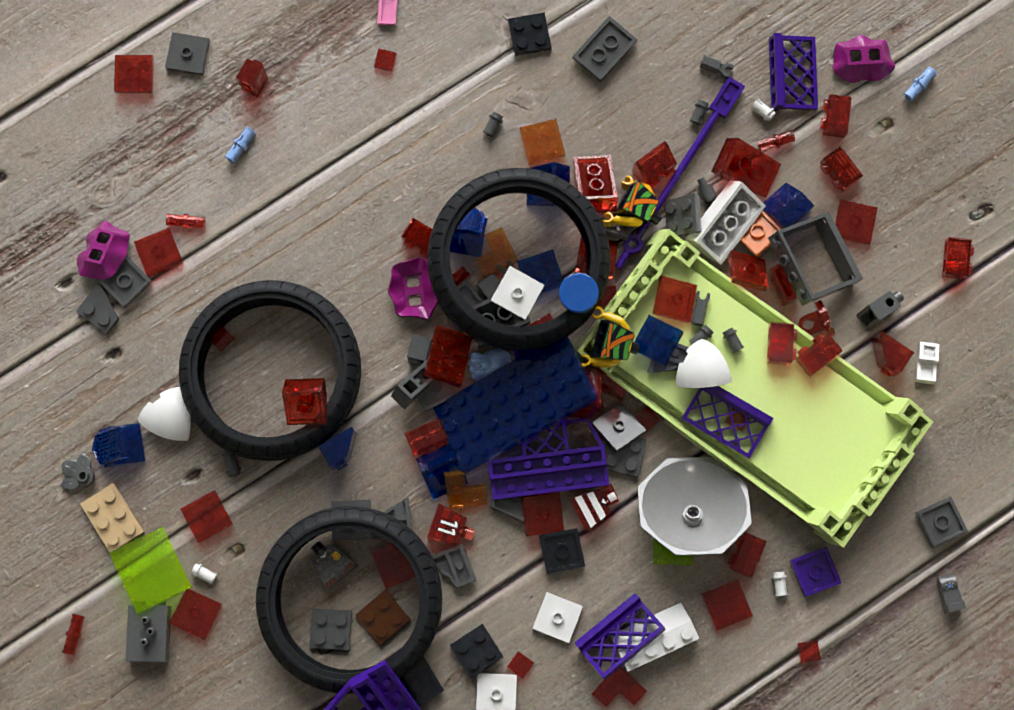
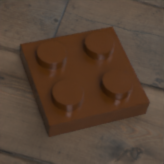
[356,589,411,645]

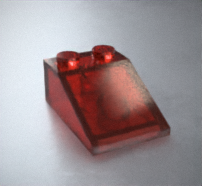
[711,138,781,198]
[573,155,618,213]

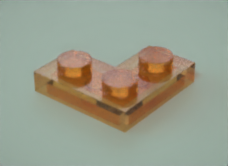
[476,227,518,278]
[444,470,488,509]

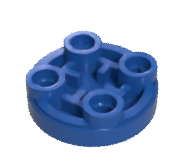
[559,273,599,313]

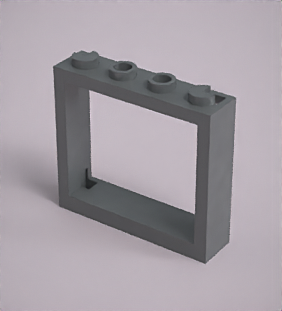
[768,211,863,306]

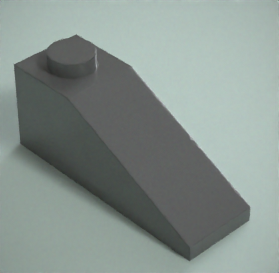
[391,353,448,409]

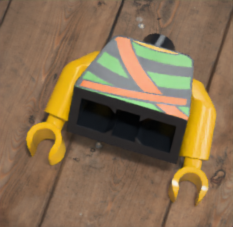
[602,176,662,227]
[580,307,640,368]

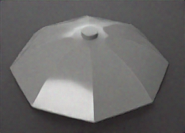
[638,457,752,555]

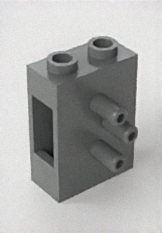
[126,602,171,662]

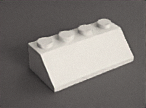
[686,180,766,265]
[610,603,699,672]

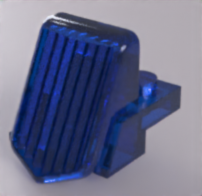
[450,208,488,257]
[92,423,145,468]

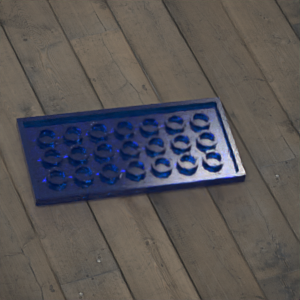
[433,337,599,474]

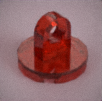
[798,300,835,338]

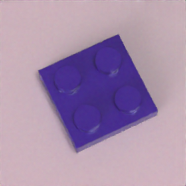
[790,546,842,597]

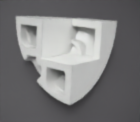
[676,339,732,388]
[138,387,191,441]

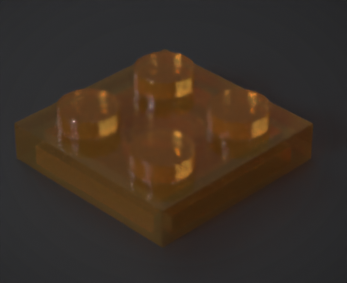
[520,119,565,165]

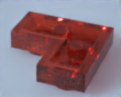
[591,667,647,707]

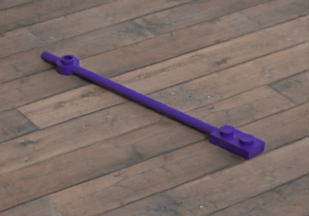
[615,77,745,270]

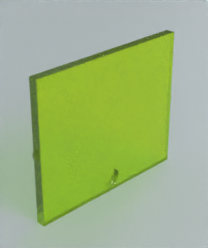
[109,526,192,614]

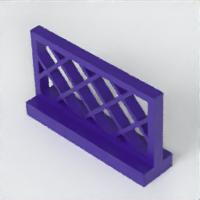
[769,33,818,111]
[681,386,774,459]
[574,593,666,680]

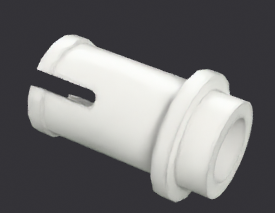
[751,99,776,121]
[191,563,217,585]
[771,571,788,596]

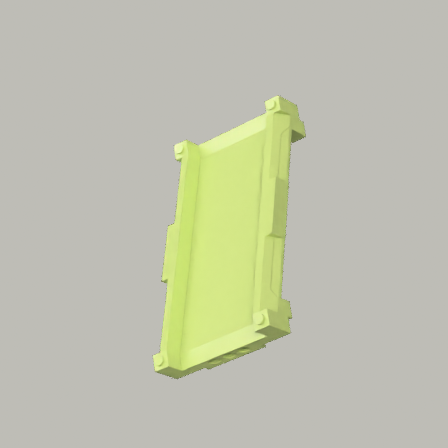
[567,229,933,548]

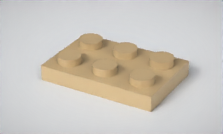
[80,483,145,553]

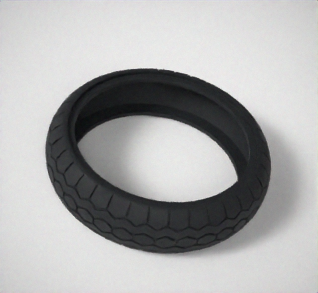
[427,168,610,350]
[179,280,361,461]
[256,506,442,694]

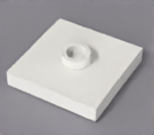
[490,266,544,320]
[532,592,583,643]
[476,673,517,710]

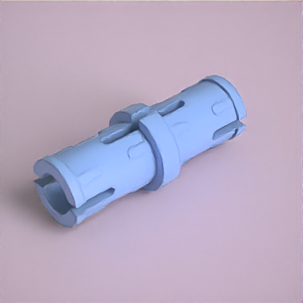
[903,67,937,102]
[225,126,256,164]

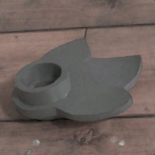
[61,453,95,490]

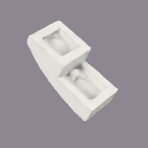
[915,341,939,385]

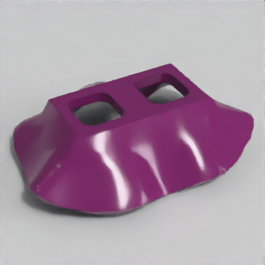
[833,35,895,83]
[77,221,130,279]
[388,257,438,320]

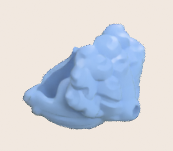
[468,348,513,383]

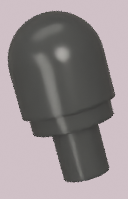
[697,177,716,203]

